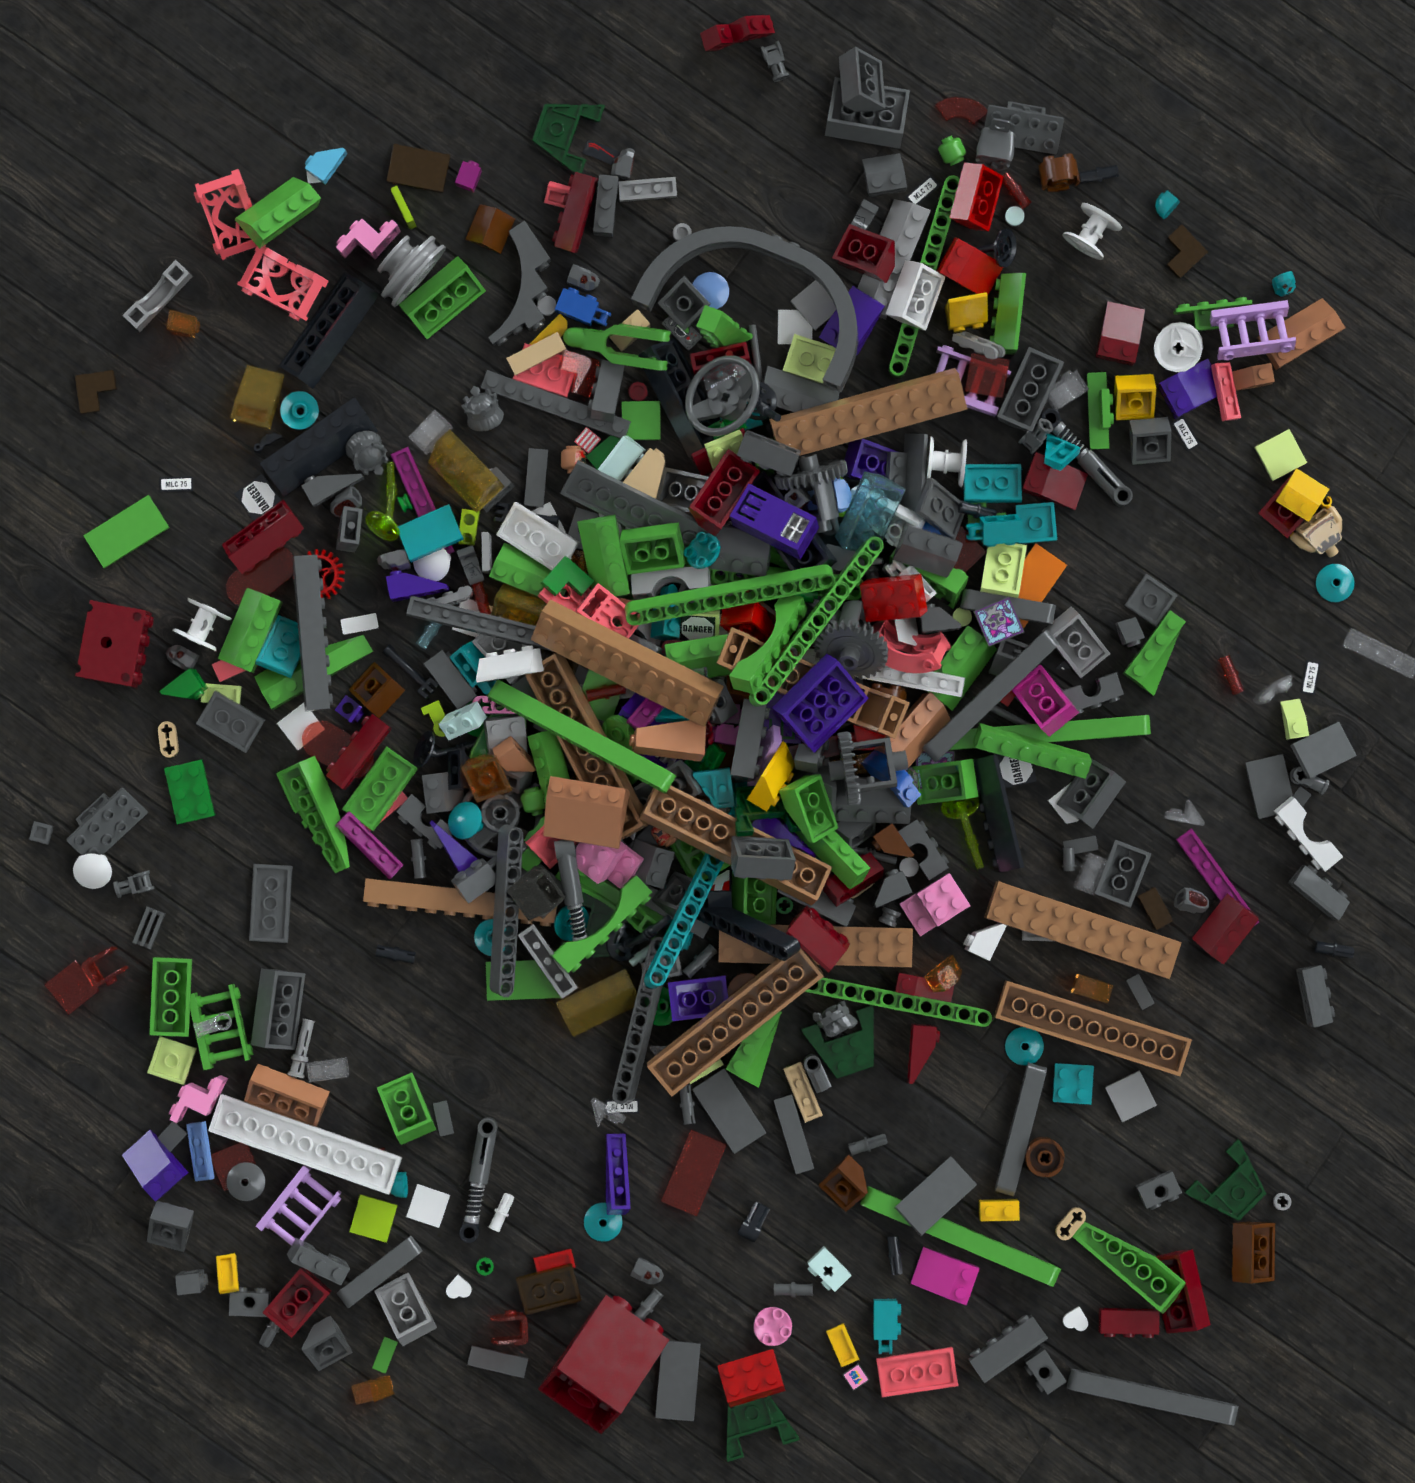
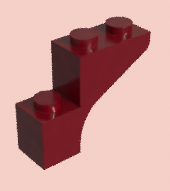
[700,15,775,51]

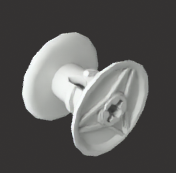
[1062,203,1122,260]
[1154,322,1203,372]
[925,436,967,487]
[172,598,232,651]

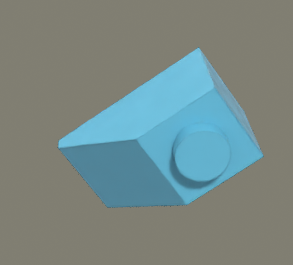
[305,148,348,185]

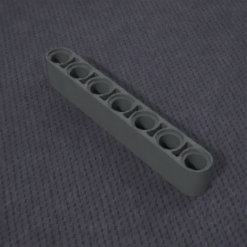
[995,1062,1047,1196]

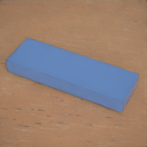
[186,1121,215,1181]

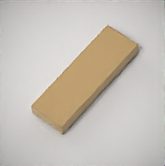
[506,332,566,376]
[783,1062,823,1123]

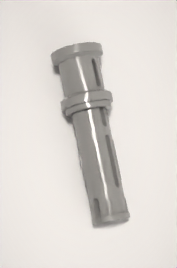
[287,1018,315,1078]

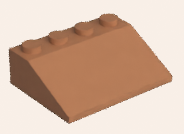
[543,776,630,849]

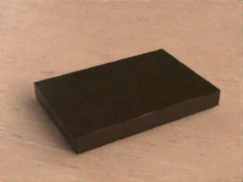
[387,144,451,193]
[516,1263,582,1315]

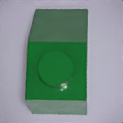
[160,668,208,700]

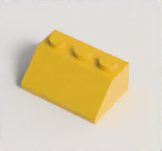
[747,741,795,812]

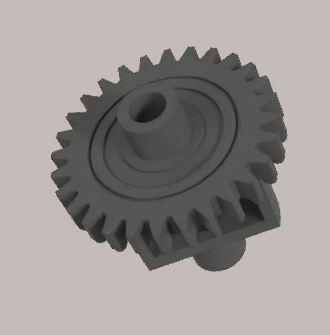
[774,453,848,533]
[814,600,889,680]
[828,732,908,806]

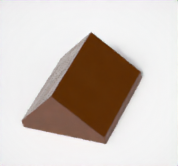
[465,204,515,254]

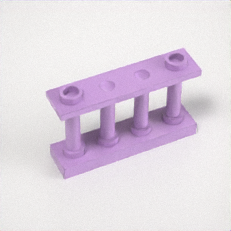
[1210,300,1296,360]
[936,345,1011,417]
[256,1165,342,1246]

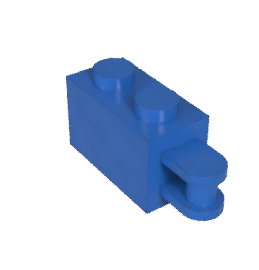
[555,287,611,327]

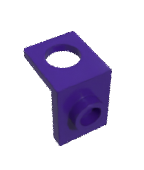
[335,695,365,724]

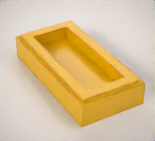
[216,1253,239,1294]
[826,1323,859,1367]

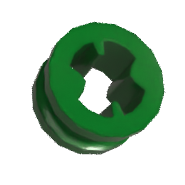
[397,493,413,513]
[776,897,793,914]
[476,1257,494,1276]

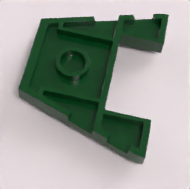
[532,104,605,173]
[735,786,801,837]
[561,892,627,957]
[801,1005,874,1078]
[1185,1139,1266,1221]
[727,1396,800,1462]

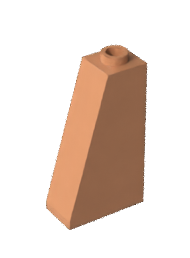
[629,720,706,761]

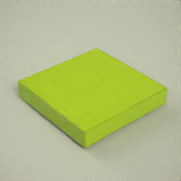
[391,186,417,229]
[350,1194,398,1243]

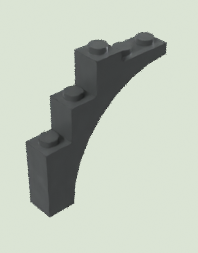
[488,220,551,346]

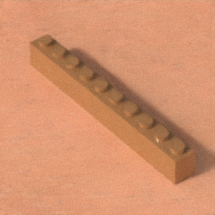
[363,878,558,927]

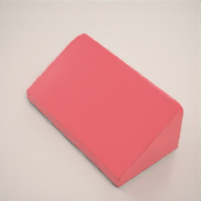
[544,181,571,208]

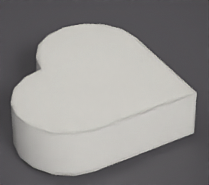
[446,1274,472,1298]
[1063,1306,1088,1331]

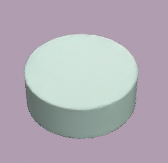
[1005,206,1024,226]

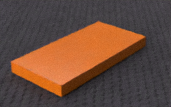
[1018,543,1067,628]

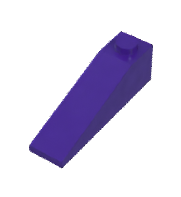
[430,820,478,872]
[606,1134,631,1215]

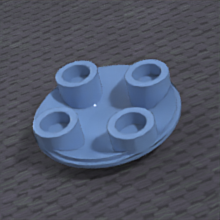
[693,272,729,309]

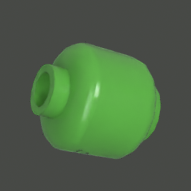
[938,135,966,166]
[521,786,546,816]

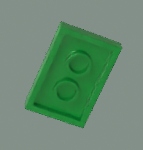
[164,760,215,824]

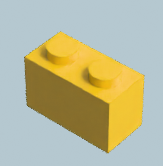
[979,1199,1020,1221]

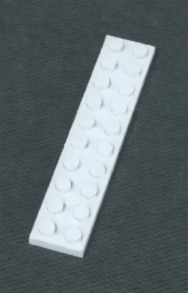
[208,1094,402,1195]

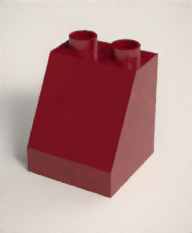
[538,1295,669,1434]

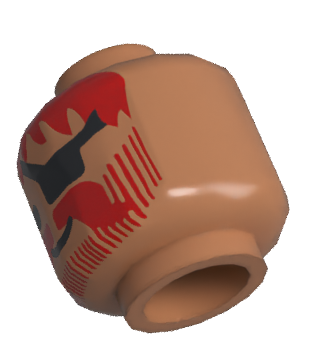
[561,446,586,474]
[651,827,678,848]

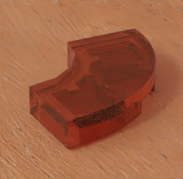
[935,97,988,124]

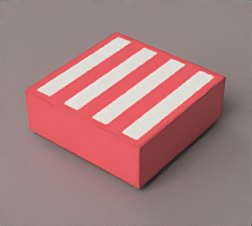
[574,427,601,454]

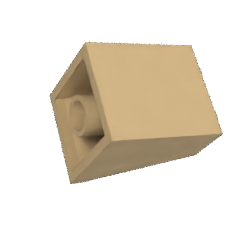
[623,448,666,499]

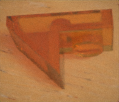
[351,1375,394,1405]

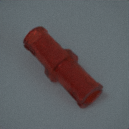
[1002,172,1032,210]
[472,581,492,615]
[1218,655,1244,695]
[586,683,626,702]

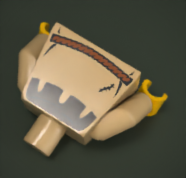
[1290,496,1342,557]

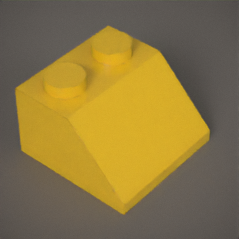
[1114,374,1156,420]
[1276,468,1329,522]

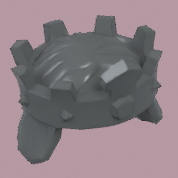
[461,386,504,432]
[346,431,388,475]
[813,1000,858,1037]

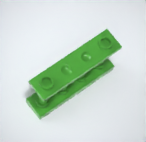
[190,984,253,1070]

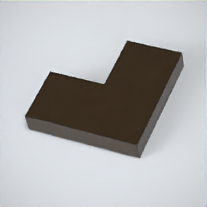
[1167,225,1208,279]
[75,370,117,414]

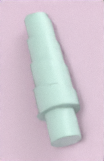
[629,942,660,967]

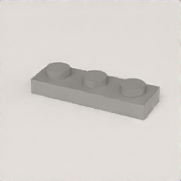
[618,177,677,202]

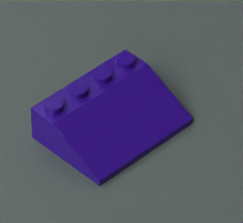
[772,654,869,753]

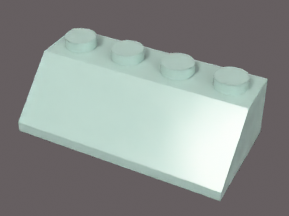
[598,436,646,482]

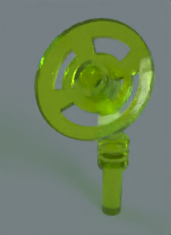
[365,462,400,541]
[941,797,984,869]

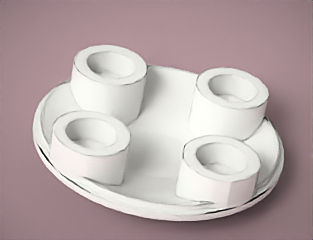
[413,548,451,581]
[73,854,112,889]

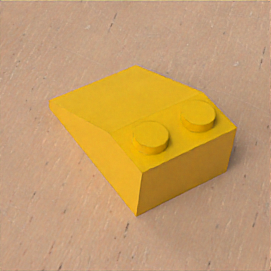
[945,292,988,332]

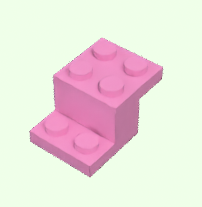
[336,219,401,259]
[575,842,644,888]
[899,873,970,936]
[169,1075,228,1123]

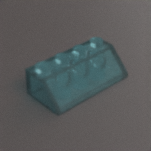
[835,471,906,551]

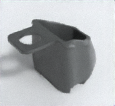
[976,118,1015,171]

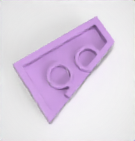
[747,725,782,786]

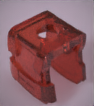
[82,946,129,988]
[490,1310,528,1346]

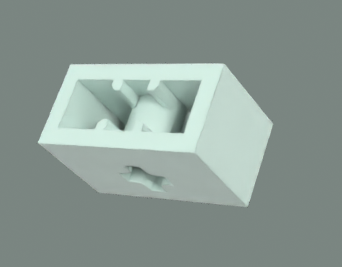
[439,701,487,740]
[807,1246,851,1292]

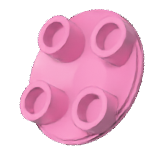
[753,1307,792,1346]

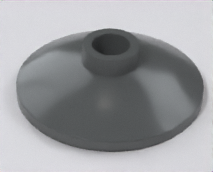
[227,1162,265,1201]

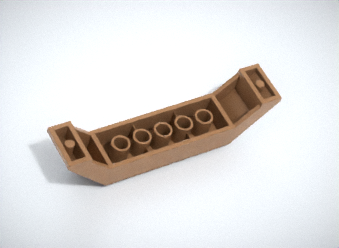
[716,627,910,739]

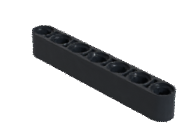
[685,894,801,961]

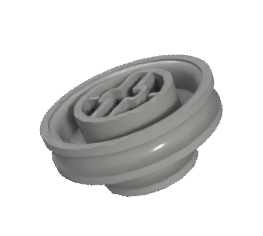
[377,235,446,307]

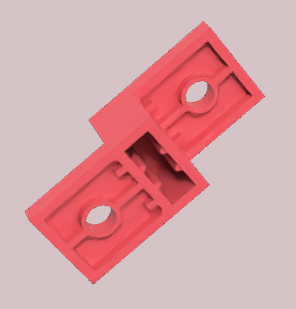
[538,583,639,638]

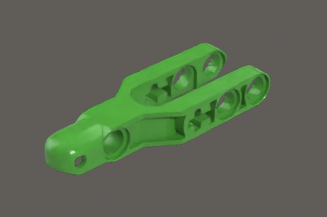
[563,324,671,370]

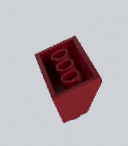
[552,172,599,253]
[688,449,760,536]
[222,499,304,574]
[326,714,392,790]
[1155,1249,1211,1333]

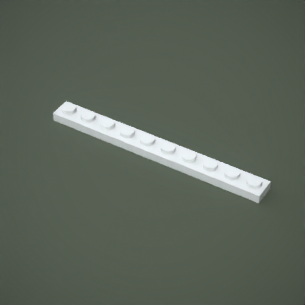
[783,644,965,697]

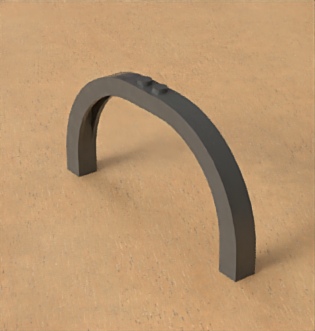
[631,226,858,392]

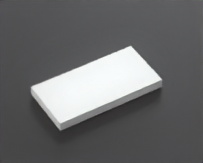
[496,502,580,570]

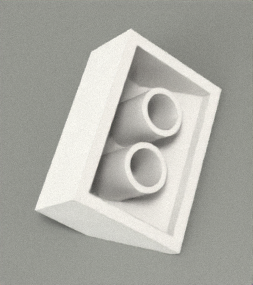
[886,260,945,331]
[476,645,544,682]
[963,923,1006,961]

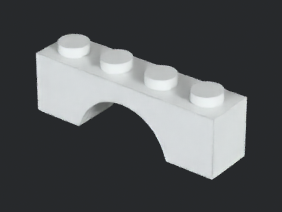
[1274,796,1343,872]

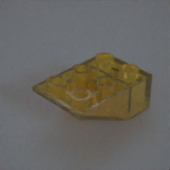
[231,365,284,430]

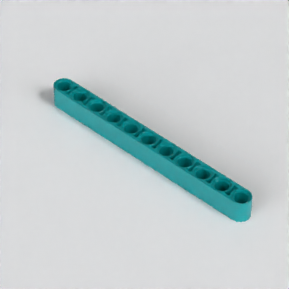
[644,807,735,989]

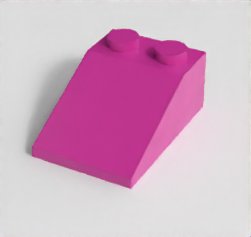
[1012,664,1079,737]
[911,1247,979,1305]

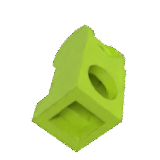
[459,509,481,546]
[421,700,446,737]

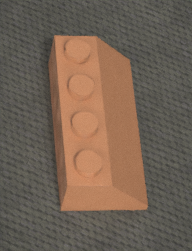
[1256,298,1345,370]
[874,692,951,771]
[244,1064,330,1127]

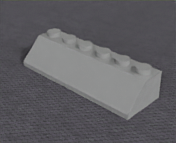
[858,199,931,320]

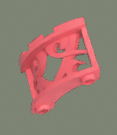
[194,169,266,260]
[237,246,328,321]
[872,620,952,673]

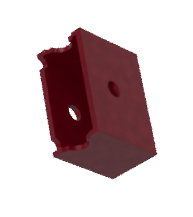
[75,600,154,688]

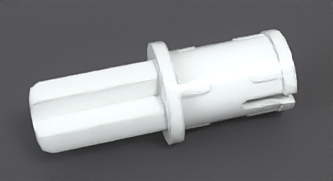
[489,1193,514,1232]

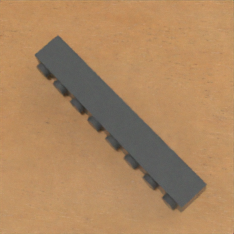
[292,555,333,712]

